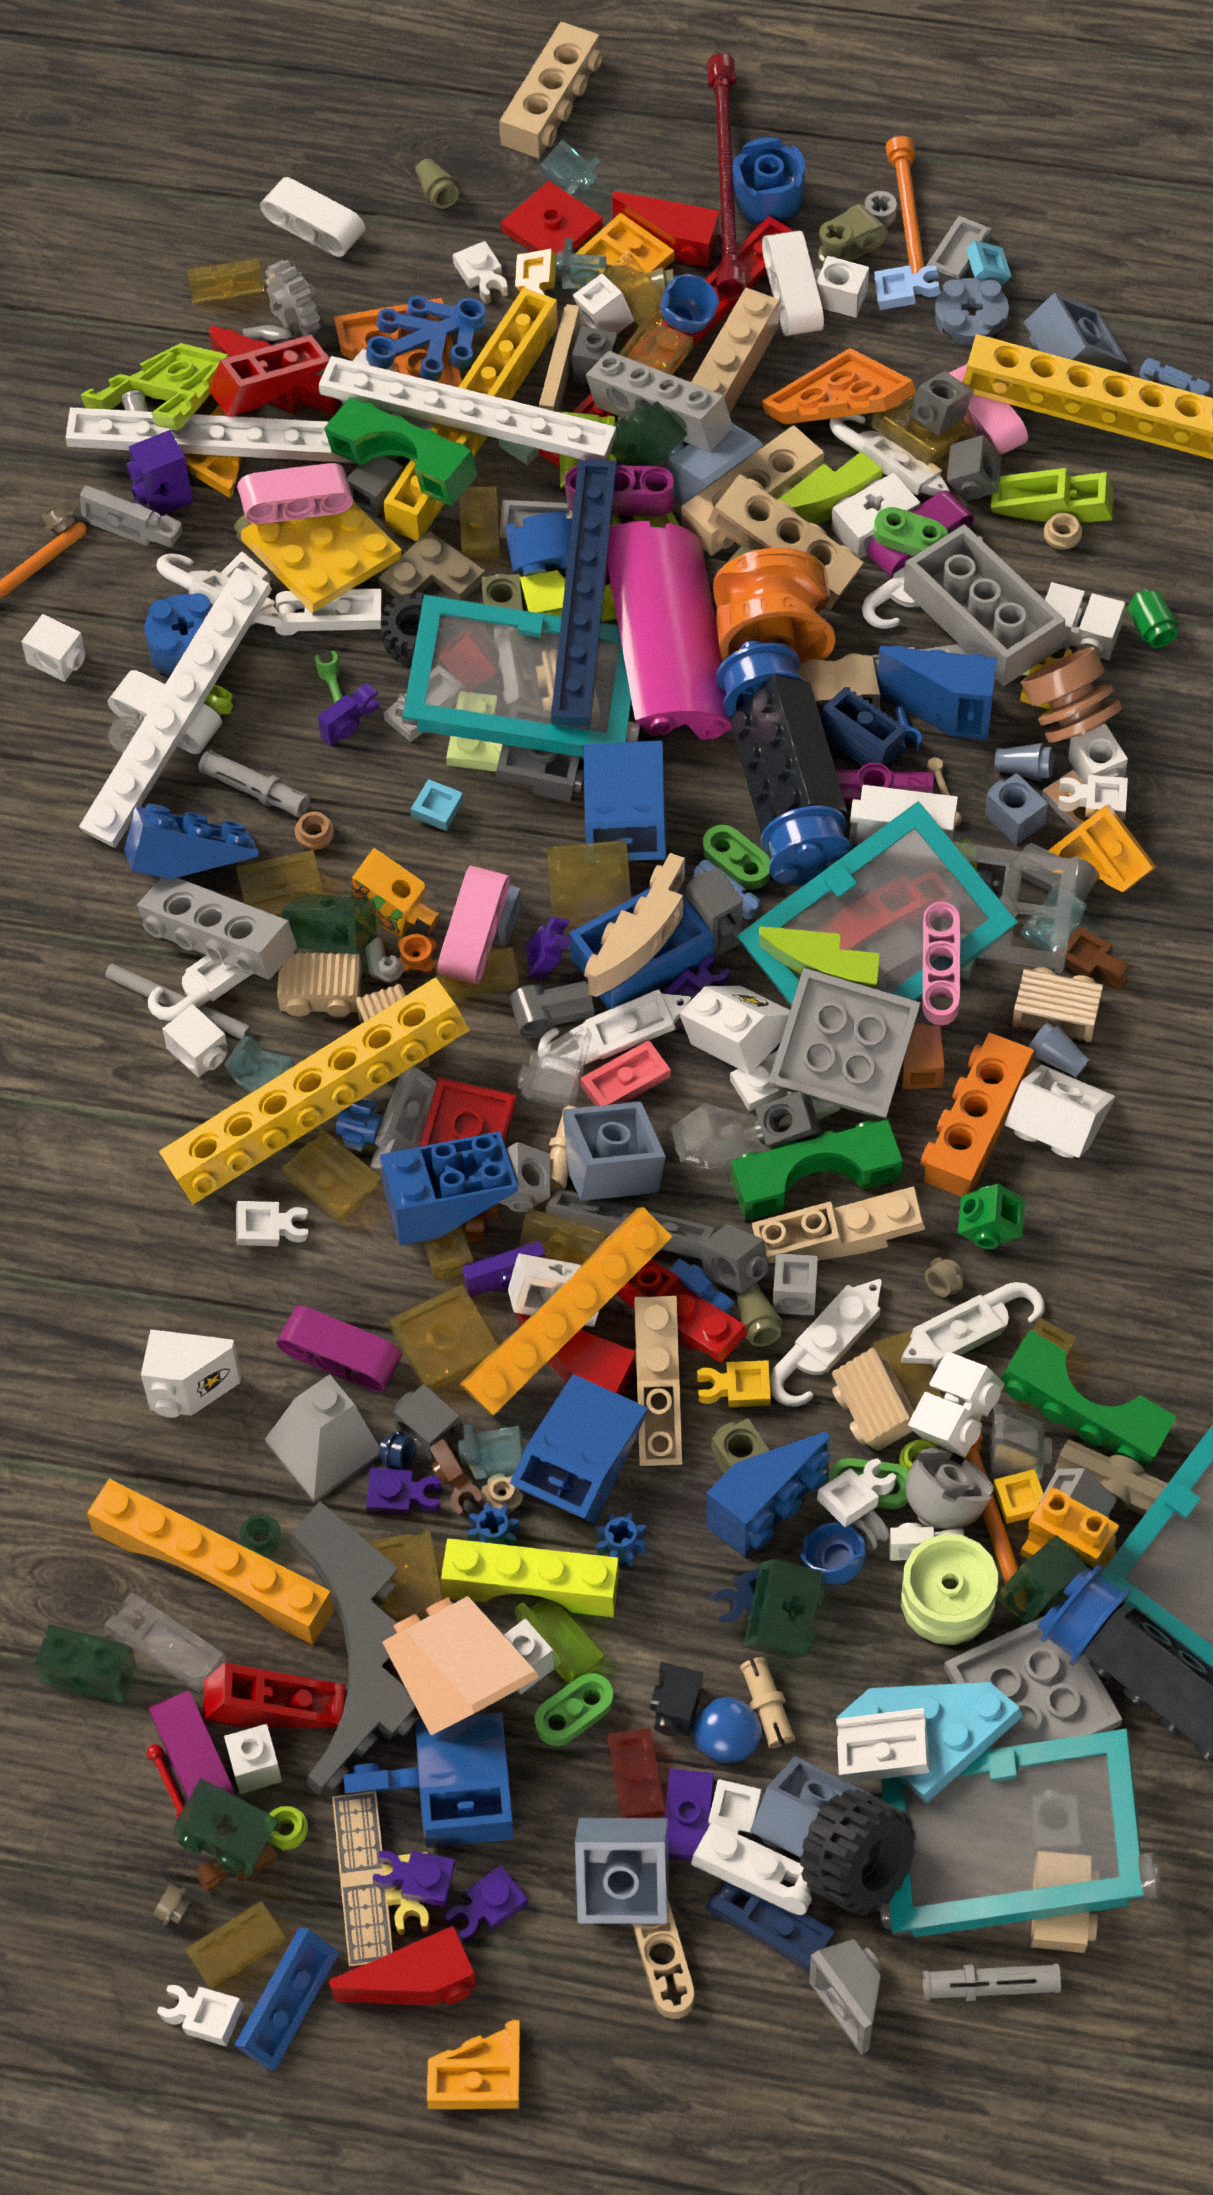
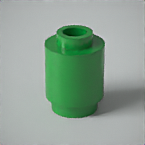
[1127,590,1178,648]

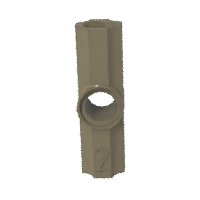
[1053,1440,1177,1527]

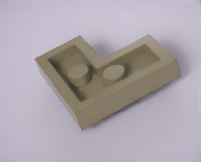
[378,531,486,602]

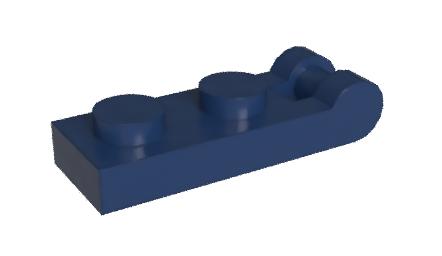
[705,1880,835,1972]

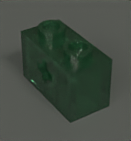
[610,401,688,466]
[282,892,377,955]
[996,1535,1087,1626]
[743,1559,824,1659]
[35,1624,137,1704]
[174,1778,279,1877]

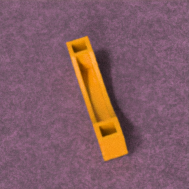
[460,1207,672,1415]
[87,1478,334,1646]

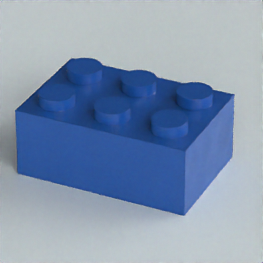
[569,888,713,1010]

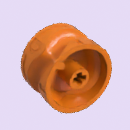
[713,548,836,665]

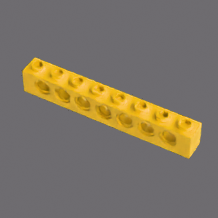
[383,287,558,541]
[963,334,1213,459]
[159,977,470,1205]

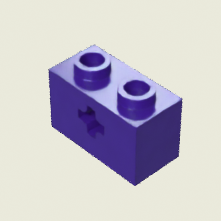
[126,430,193,515]

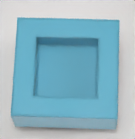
[966,240,1012,285]
[411,779,464,831]

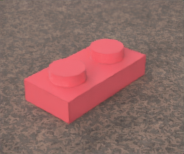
[580,1040,671,1106]

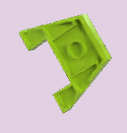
[81,343,229,431]

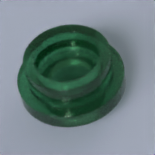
[239,1514,282,1556]

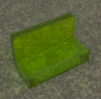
[515,1598,605,1685]

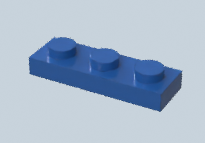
[234,1927,340,2070]

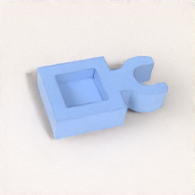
[875,265,941,310]

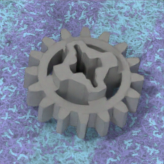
[265,260,321,338]

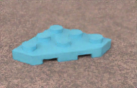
[837,1682,1023,1803]

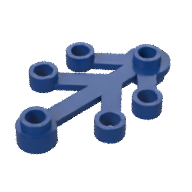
[366,296,488,382]

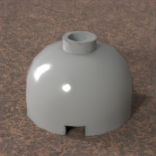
[906,1448,993,1530]

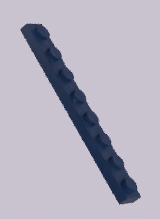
[551,459,617,726]

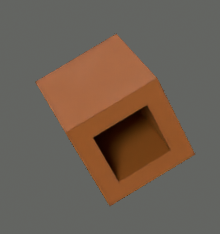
[900,1023,944,1089]

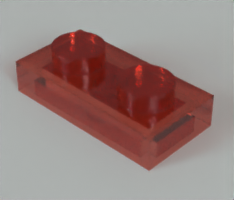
[607,1728,665,1818]

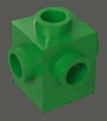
[958,1184,1025,1249]

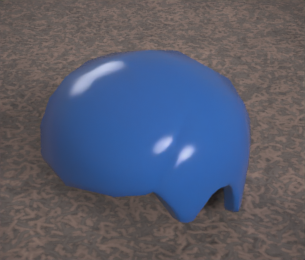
[660,274,719,334]
[800,1521,867,1585]
[692,1697,762,1764]

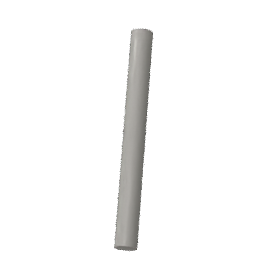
[105,963,251,1041]

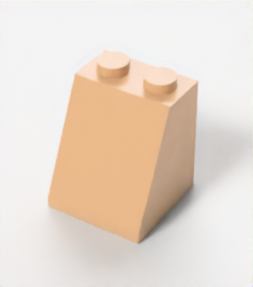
[382,1596,539,1735]

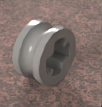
[864,191,897,227]
[850,1510,890,1551]

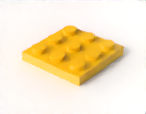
[241,501,402,613]

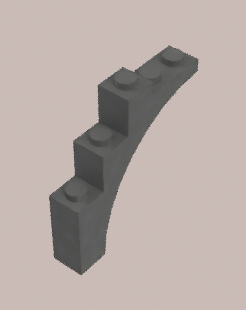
[290,1501,420,1796]

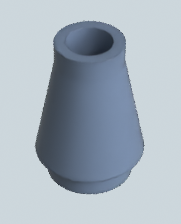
[995,743,1054,782]
[1028,1022,1090,1078]

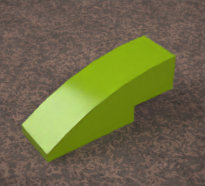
[777,451,883,524]
[991,468,1114,522]
[759,926,880,989]

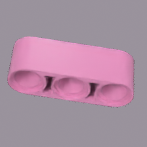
[949,364,1028,455]
[237,463,353,524]
[437,865,510,985]
[923,901,960,1026]

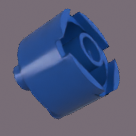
[733,138,805,224]
[505,511,573,577]
[145,593,213,677]

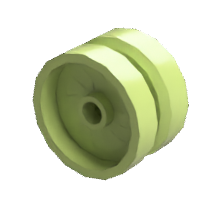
[901,1534,998,1645]

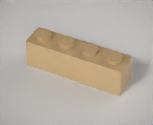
[691,288,779,414]

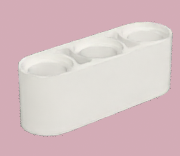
[260,177,366,257]
[762,231,824,336]
[108,670,222,754]

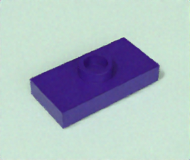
[462,1242,546,1298]
[665,1769,714,1861]

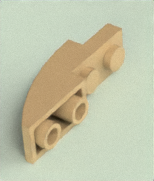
[584,853,685,997]
[752,1186,925,1263]
[634,1296,682,1466]

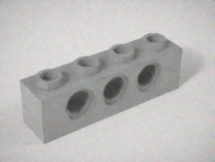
[586,351,733,452]
[137,877,298,980]

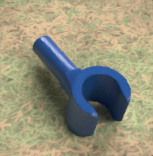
[895,706,922,753]

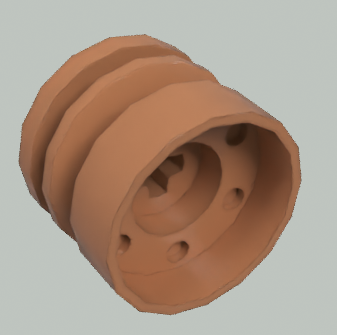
[1021,647,1122,743]

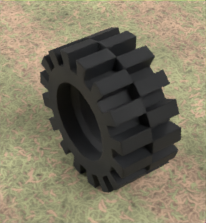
[380,592,451,666]

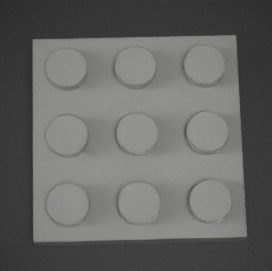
[768,968,920,1120]
[944,1616,1122,1773]

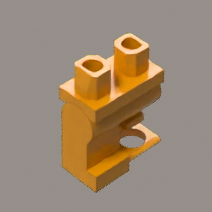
[1020,1487,1119,1579]

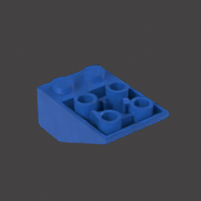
[878,645,997,740]
[584,741,667,862]
[124,804,259,879]
[380,1131,518,1246]
[509,1374,649,1524]
[706,1432,831,1558]
[416,1713,514,1848]

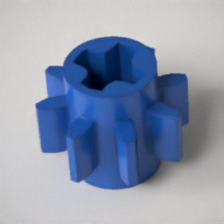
[336,1099,384,1152]
[466,1503,519,1546]
[596,1513,647,1567]

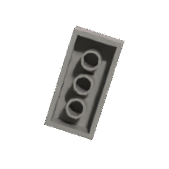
[903,524,1065,686]

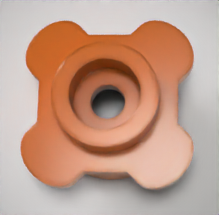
[398,934,437,973]

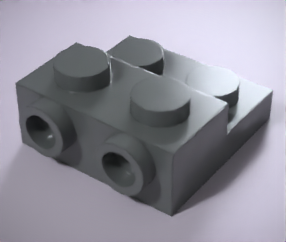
[495,705,587,802]

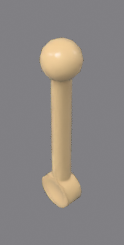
[927,758,962,826]

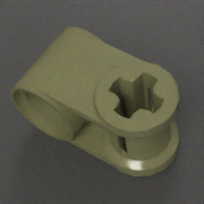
[818,204,887,265]

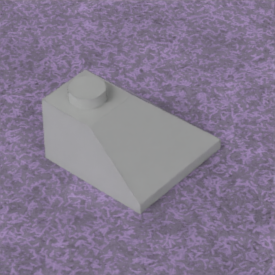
[265,1374,380,1503]
[809,1939,882,2055]

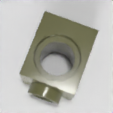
[481,574,522,636]
[712,1418,770,1474]

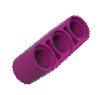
[564,466,675,517]
[866,490,975,578]
[276,1305,403,1393]
[148,1690,237,1819]

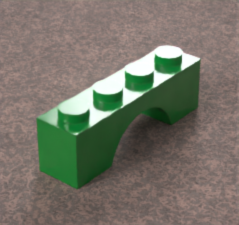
[324,397,478,506]
[731,1119,903,1221]
[1000,1330,1177,1470]

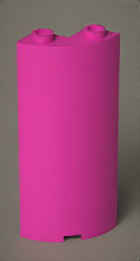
[607,521,732,740]

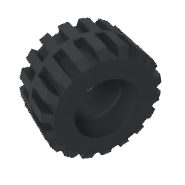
[800,1789,916,1915]

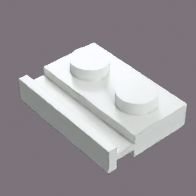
[836,1708,930,1784]

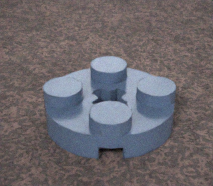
[935,278,1009,345]

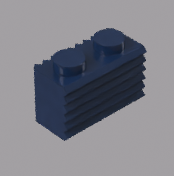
[821,687,906,768]

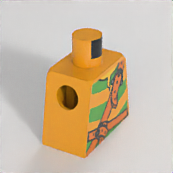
[348,848,441,937]

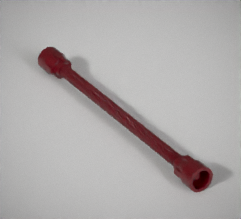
[707,53,746,299]

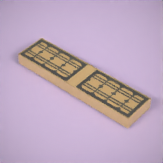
[539,304,580,412]
[332,1791,393,1971]

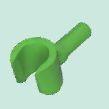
[315,651,342,703]

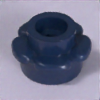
[379,1431,415,1470]

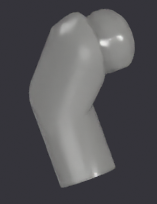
[242,325,294,345]
[364,937,403,983]

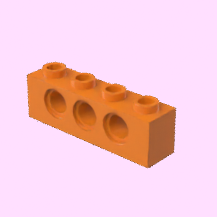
[920,1032,1034,1197]

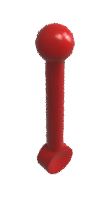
[146,1744,194,1827]

